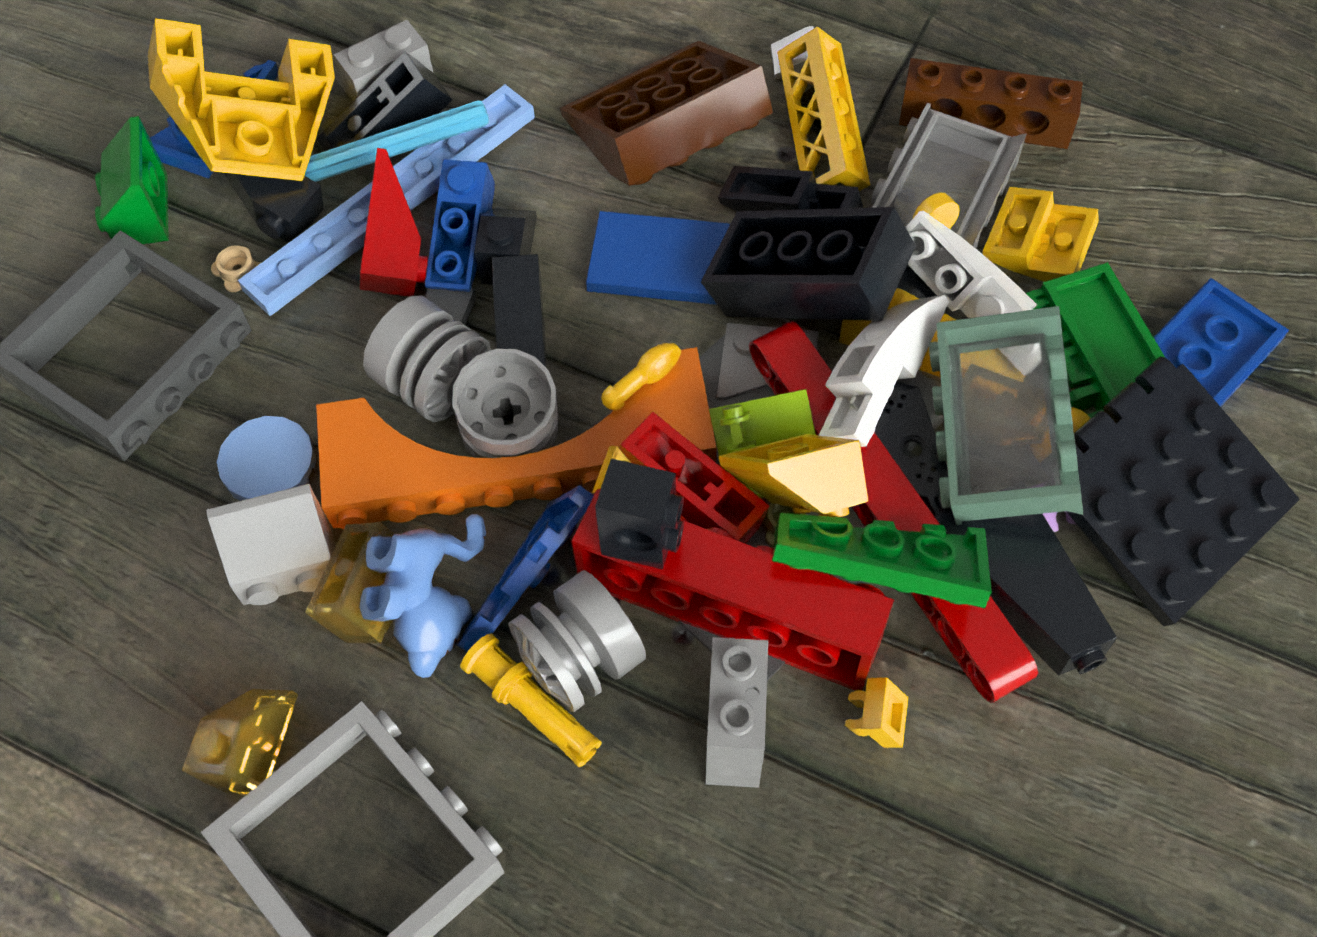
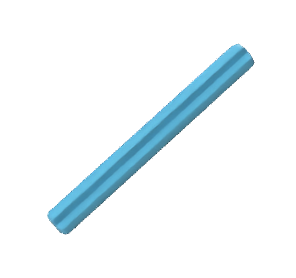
[304,100,489,182]

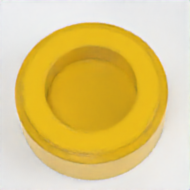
[913,193,960,229]

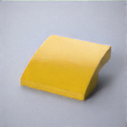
[982,187,1099,282]

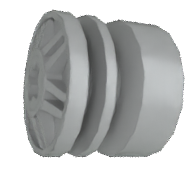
[363,295,491,422]
[452,349,558,458]
[508,570,646,712]

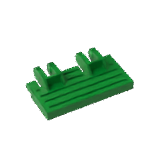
[1026,262,1166,418]

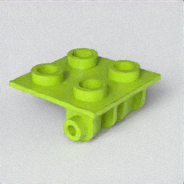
[709,389,816,499]

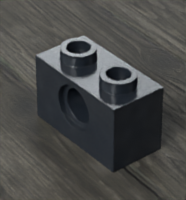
[595,459,684,569]

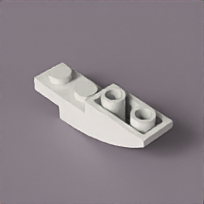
[906,211,1042,376]
[819,295,949,447]

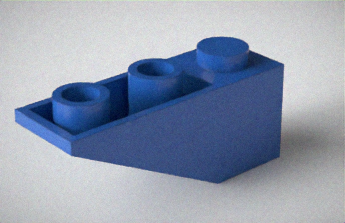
[425,159,495,292]

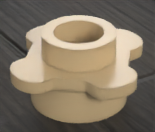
[211,246,261,292]

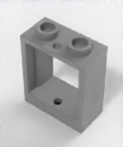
[706,637,768,788]

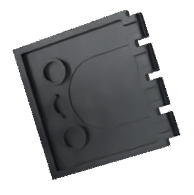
[1041,356,1300,627]

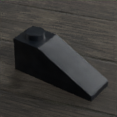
[317,51,452,151]
[224,173,324,243]

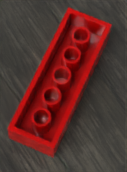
[571,489,894,691]

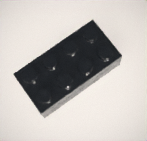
[701,207,916,321]

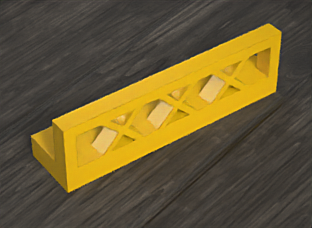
[777,27,871,191]

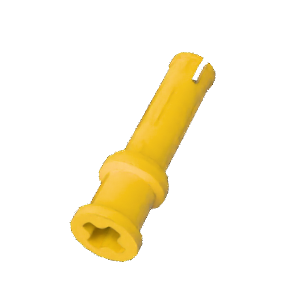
[460,633,602,768]

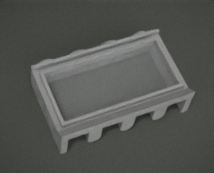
[871,103,1027,248]

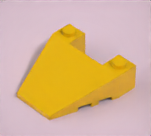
[148,18,335,181]

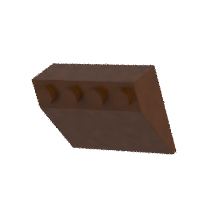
[560,41,773,186]

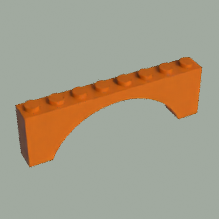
[316,347,717,530]

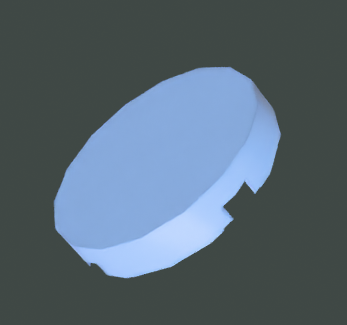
[217,416,317,501]

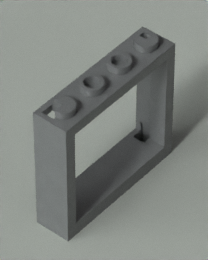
[0,231,252,461]

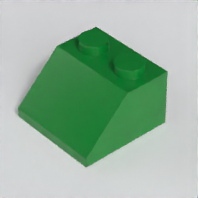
[95,116,169,245]

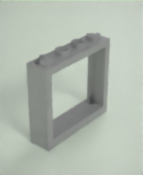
[201,701,505,937]

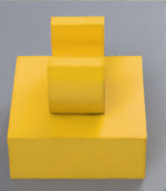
[845,677,908,748]

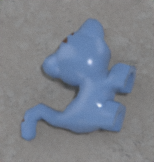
[359,514,486,678]

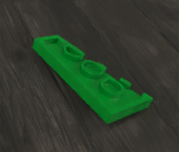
[772,513,992,608]

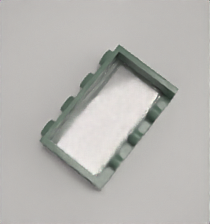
[929,306,1083,525]

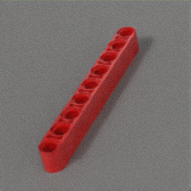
[749,321,1038,703]

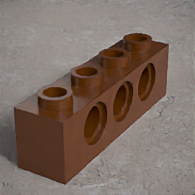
[899,58,1083,149]

